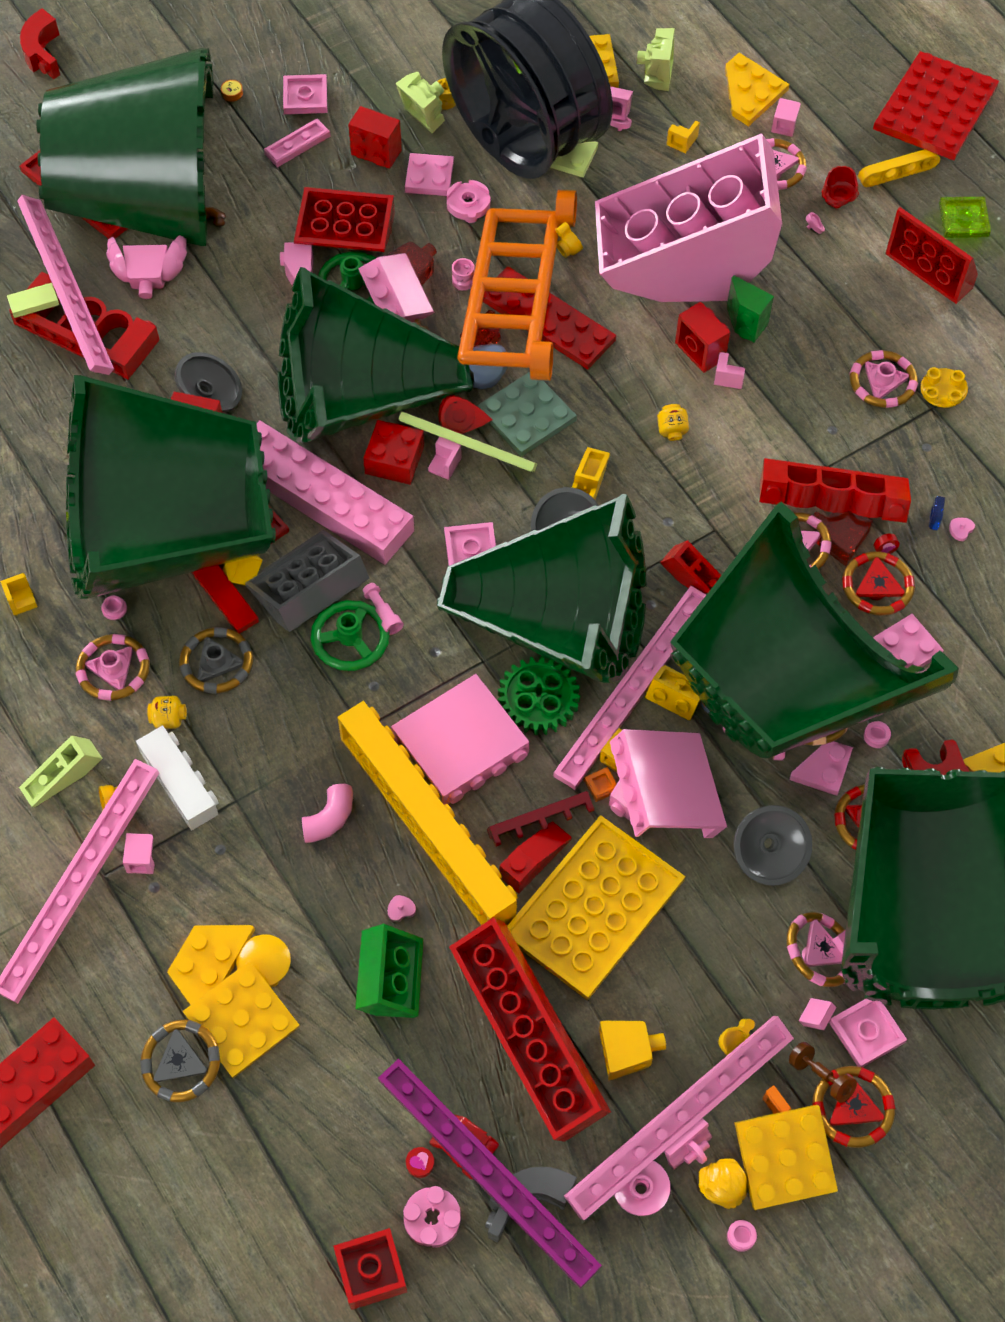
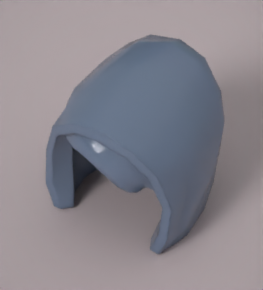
[469,344,508,389]

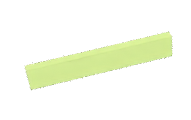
[399,411,537,472]

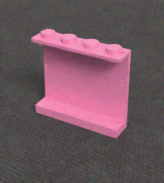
[391,674,529,805]
[610,729,727,838]

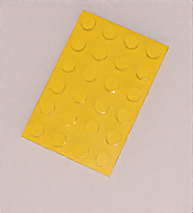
[507,815,686,1001]

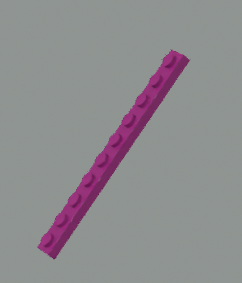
[378,1058,602,1289]

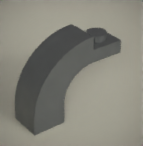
[485,1167,577,1243]

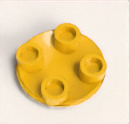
[920,367,968,408]
[236,935,291,987]

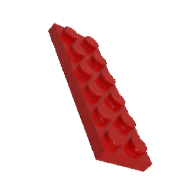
[483,266,616,370]

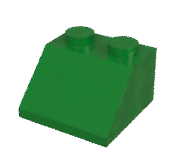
[727,275,774,343]

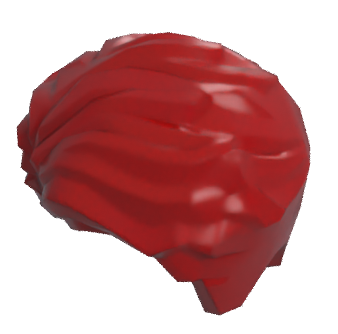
[822,166,859,208]

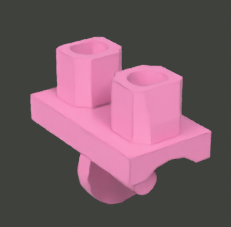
[664,1118,712,1170]

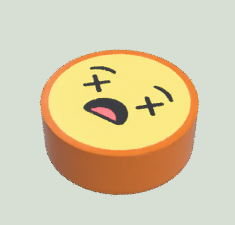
[221,80,243,101]

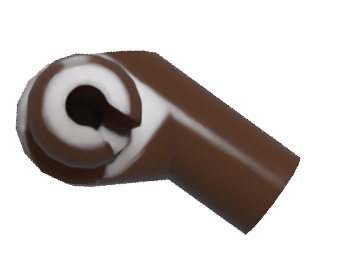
[206,207,226,226]

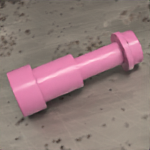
[363,583,404,635]

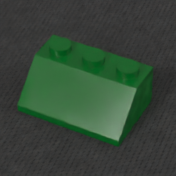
[355,924,424,1018]

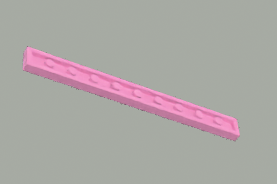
[17,195,114,375]
[553,586,706,790]
[0,759,159,1004]
[564,1016,794,1220]

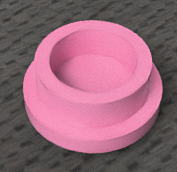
[101,595,127,620]

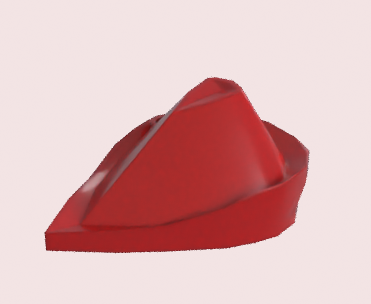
[438,395,493,434]

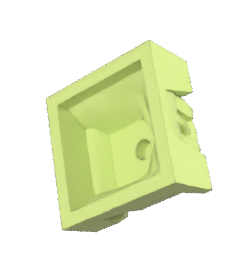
[637,28,675,91]
[396,71,445,133]

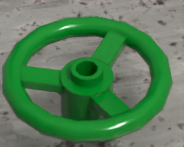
[318,251,376,304]
[310,600,390,671]

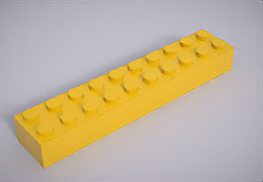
[338,700,518,925]

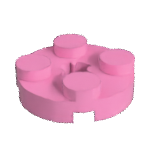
[447,180,491,223]
[403,1186,461,1248]

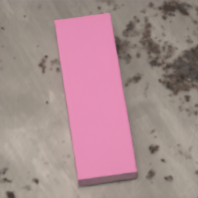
[264,119,330,167]

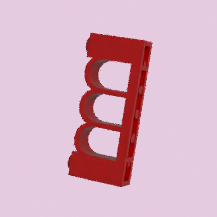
[9,271,159,380]
[759,458,911,523]

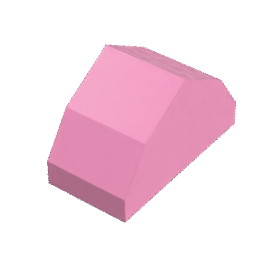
[595,134,782,302]

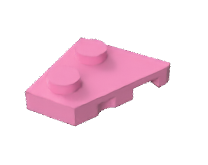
[789,741,853,796]

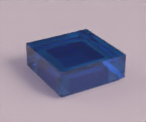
[929,496,945,530]

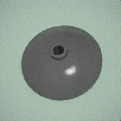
[174,352,242,413]
[531,487,599,531]
[734,805,812,885]

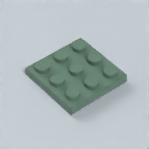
[477,372,577,457]

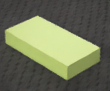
[7,283,59,318]

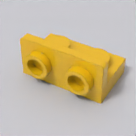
[645,665,701,720]

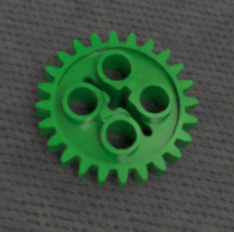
[498,656,580,735]

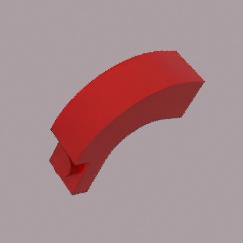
[20,8,60,79]

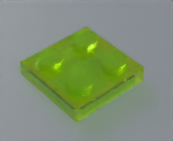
[939,196,991,238]

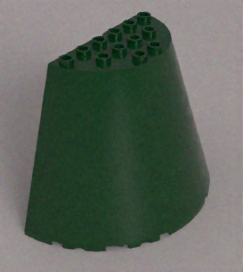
[36,48,214,246]
[66,375,276,599]
[670,502,959,758]
[841,767,1005,1010]

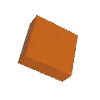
[584,767,617,802]
[763,1085,791,1114]

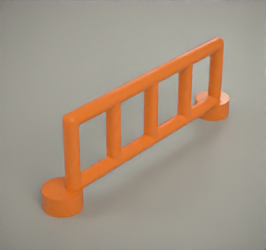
[457,190,577,381]

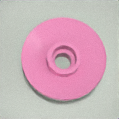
[614,1161,670,1216]

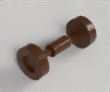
[789,1042,857,1103]

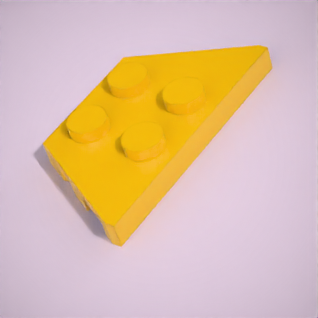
[167,925,255,1005]

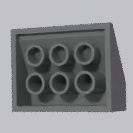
[245,530,369,632]

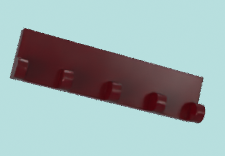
[486,791,594,847]

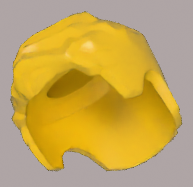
[699,1159,747,1209]

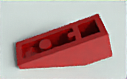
[660,540,721,595]
[499,821,572,894]

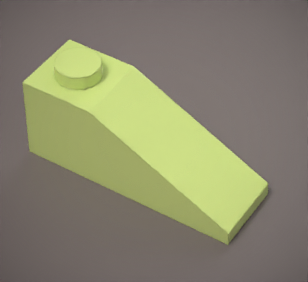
[19,736,103,807]

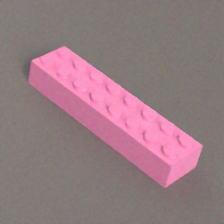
[257,420,414,565]

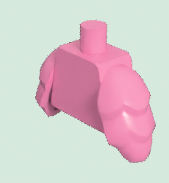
[106,235,187,299]

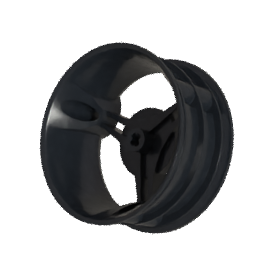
[442,0,613,179]

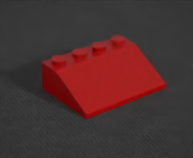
[294,187,395,252]
[885,207,978,304]

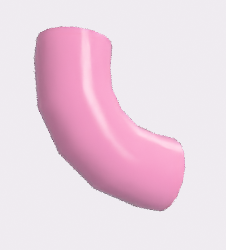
[302,784,353,843]

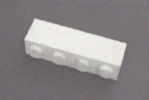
[136,725,219,831]

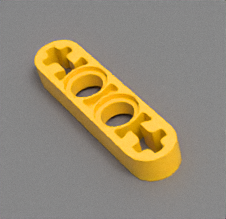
[858,149,940,188]

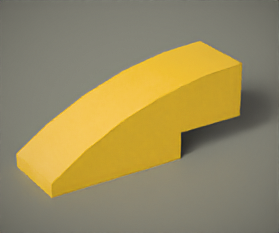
[571,447,610,500]

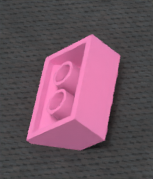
[358,253,434,323]

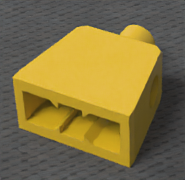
[599,1021,666,1080]

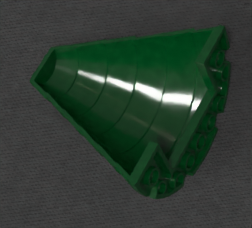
[278,267,473,443]
[437,494,647,683]

